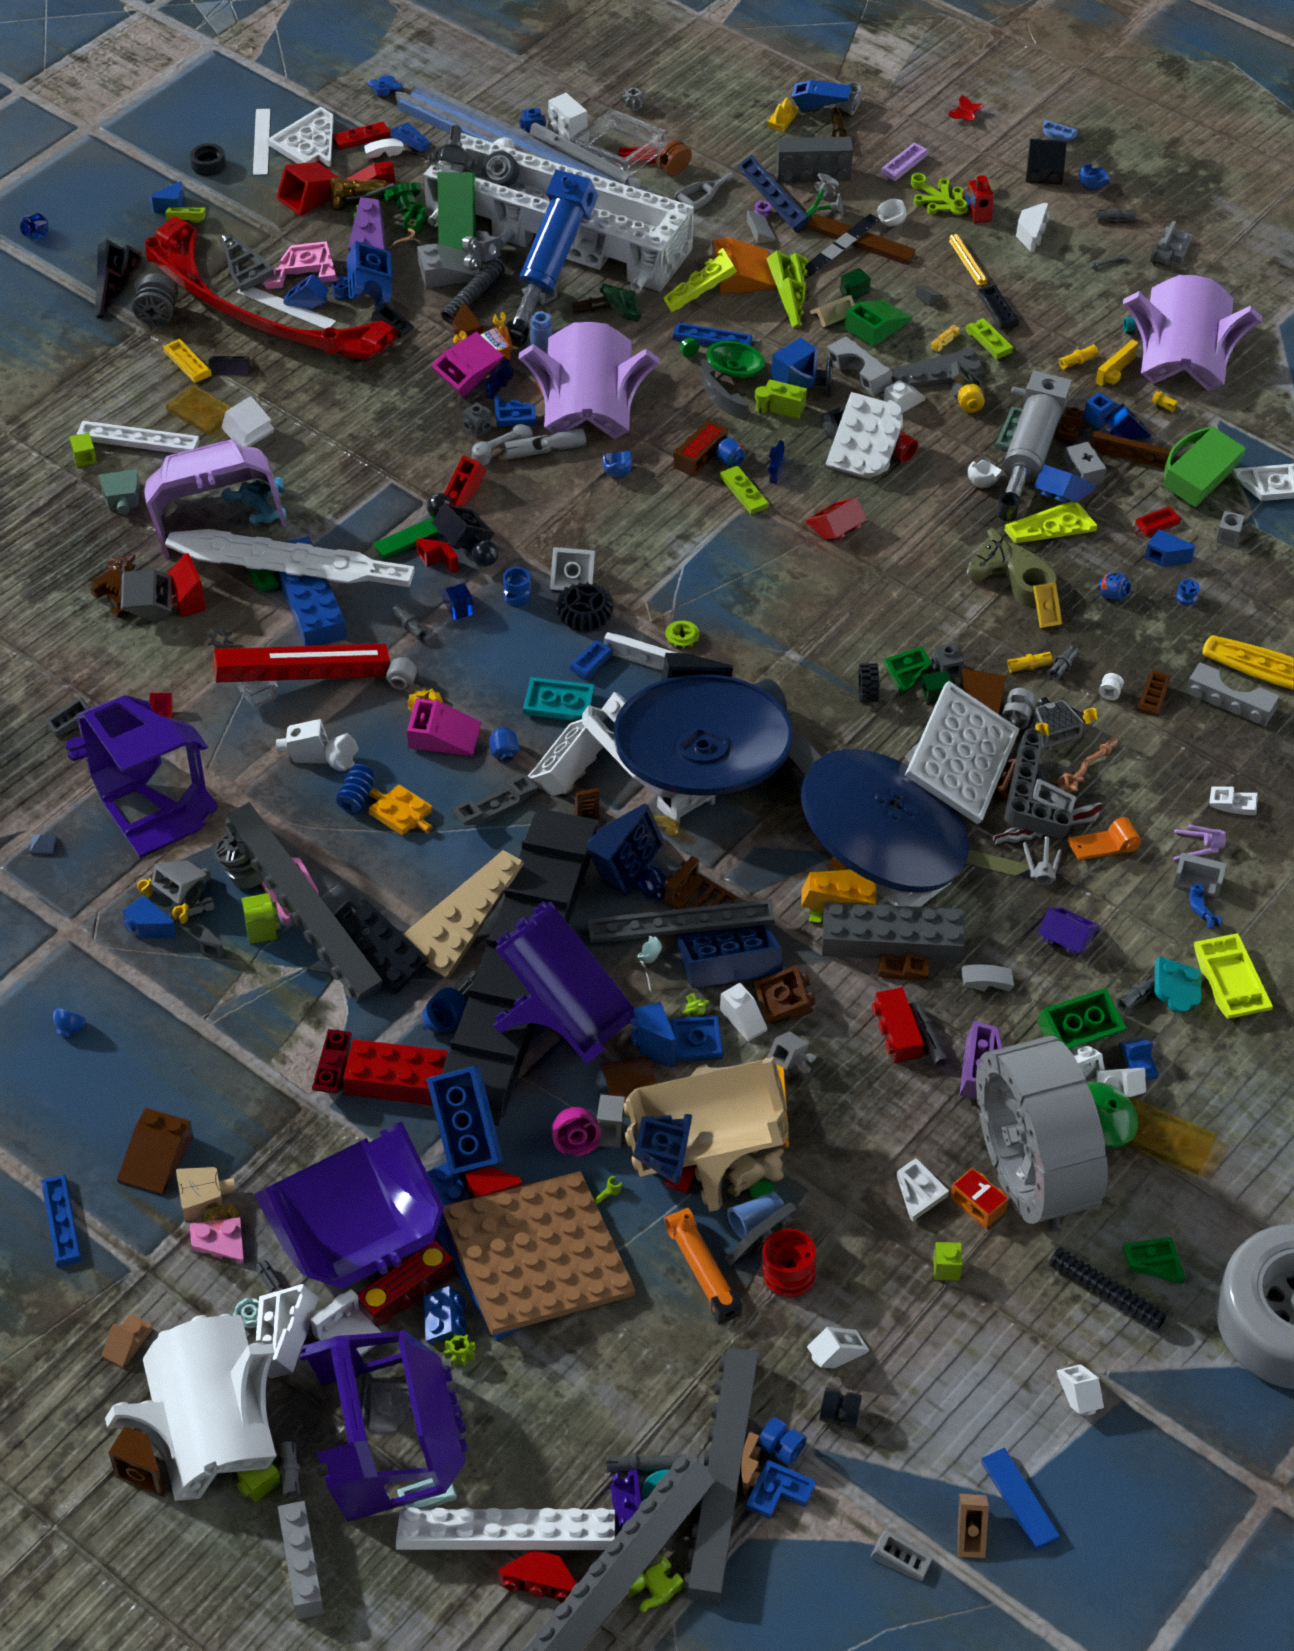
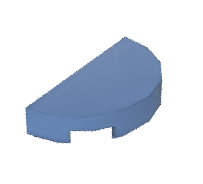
[1043,120,1078,141]

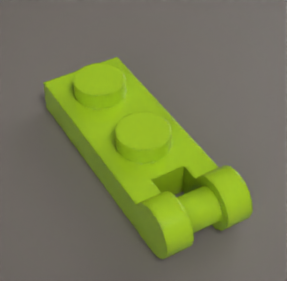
[965,318,1013,359]

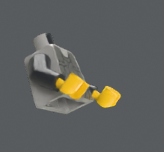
[1029,697,1098,748]
[137,860,210,924]

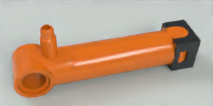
[664,1208,742,1325]

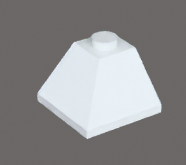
[550,547,595,590]

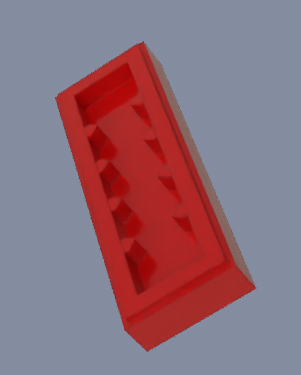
[332,121,390,150]

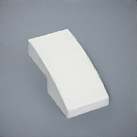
[1210,787,1258,815]

